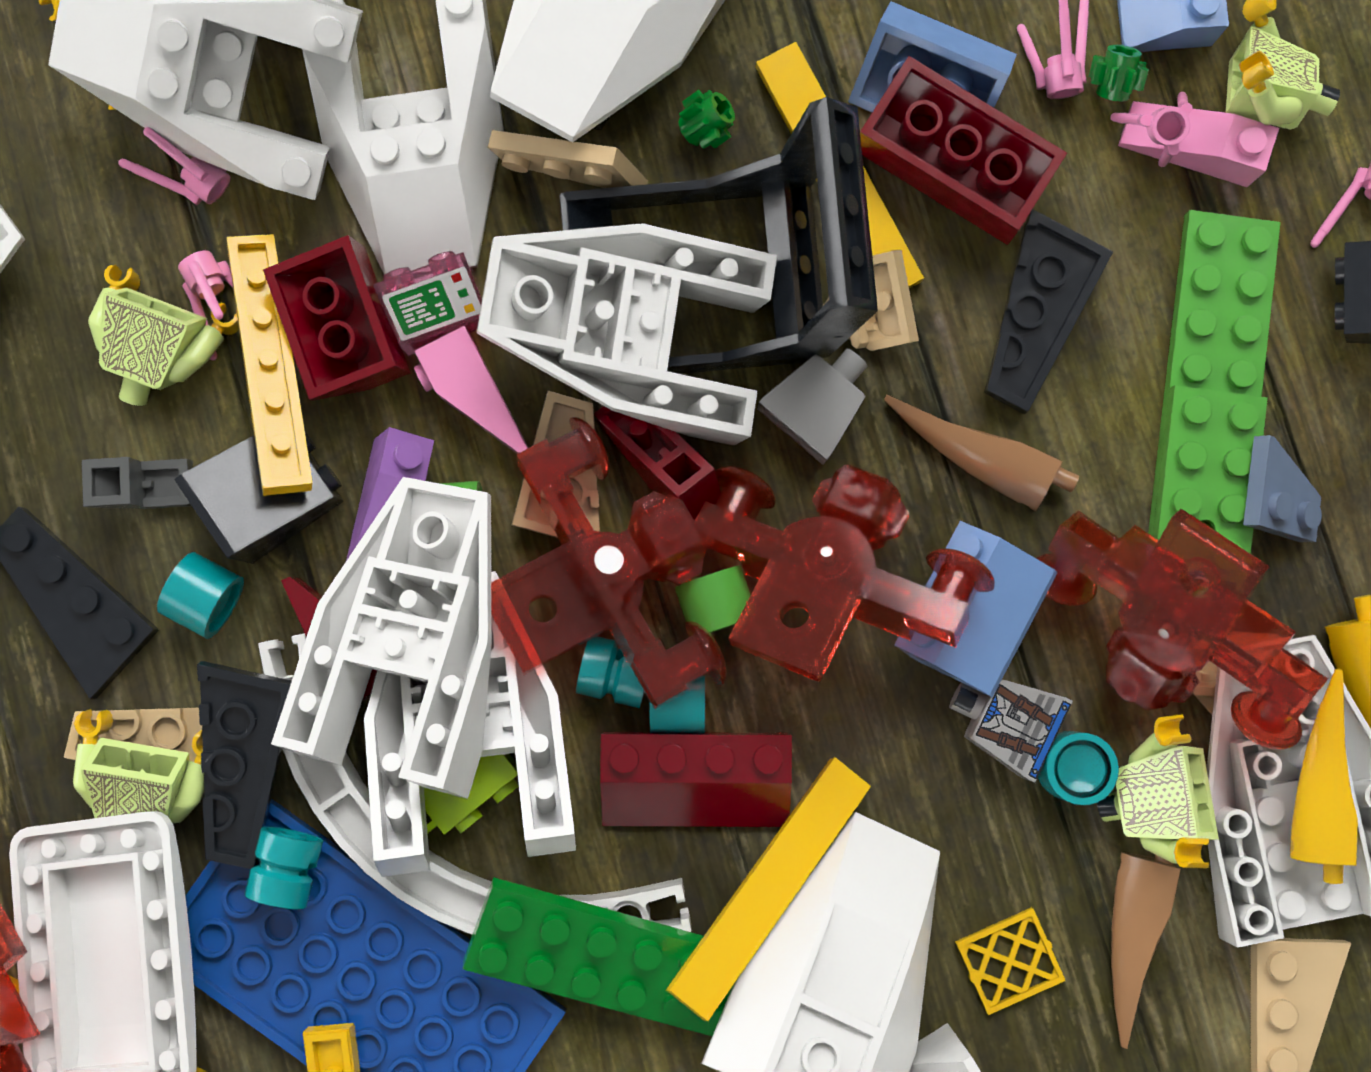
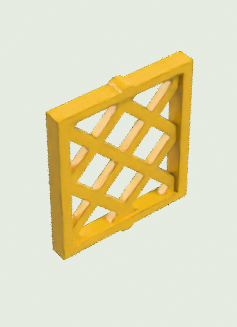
[955,907,1066,1015]

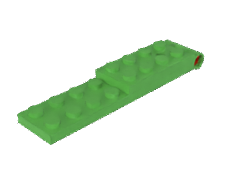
[1140,210,1281,625]

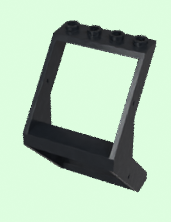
[560,97,878,374]

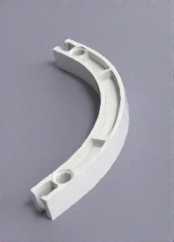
[258,633,691,935]

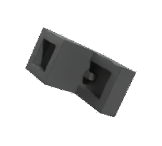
[82,457,193,509]

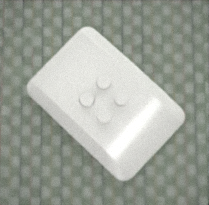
[9,811,197,1072]

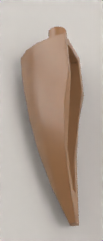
[884,394,1079,511]
[1111,852,1181,1049]

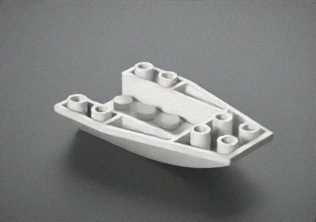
[701,812,940,1072]

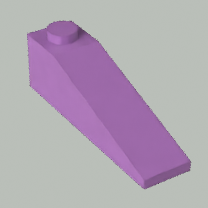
[346,427,434,561]

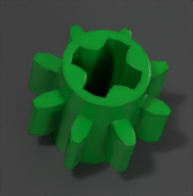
[1088,45,1149,101]
[678,89,735,149]

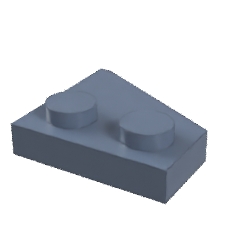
[1243,435,1322,542]

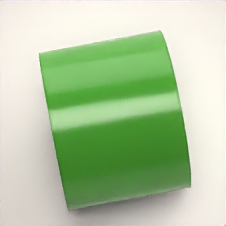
[675,565,758,639]

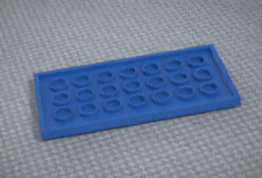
[185,799,567,1072]

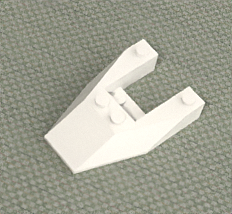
[48,0,363,200]
[302,0,504,280]
[477,223,777,445]
[271,477,492,799]
[364,571,576,877]

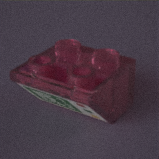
[373,251,483,356]

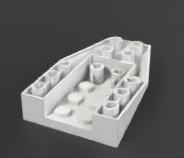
[490,0,725,143]
[1207,635,1371,948]

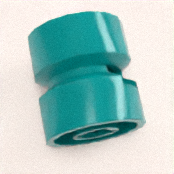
[576,635,654,708]
[244,827,323,909]

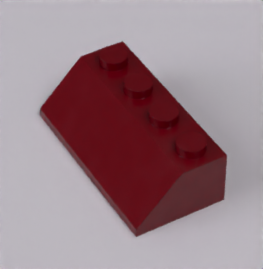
[860,56,1067,245]
[600,732,792,827]

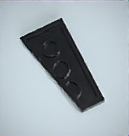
[984,209,1113,414]
[0,507,159,699]
[197,661,292,869]

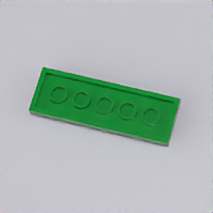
[463,877,733,1036]

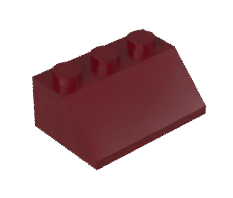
[263,235,411,401]

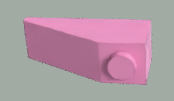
[1118,101,1279,187]
[414,326,531,459]

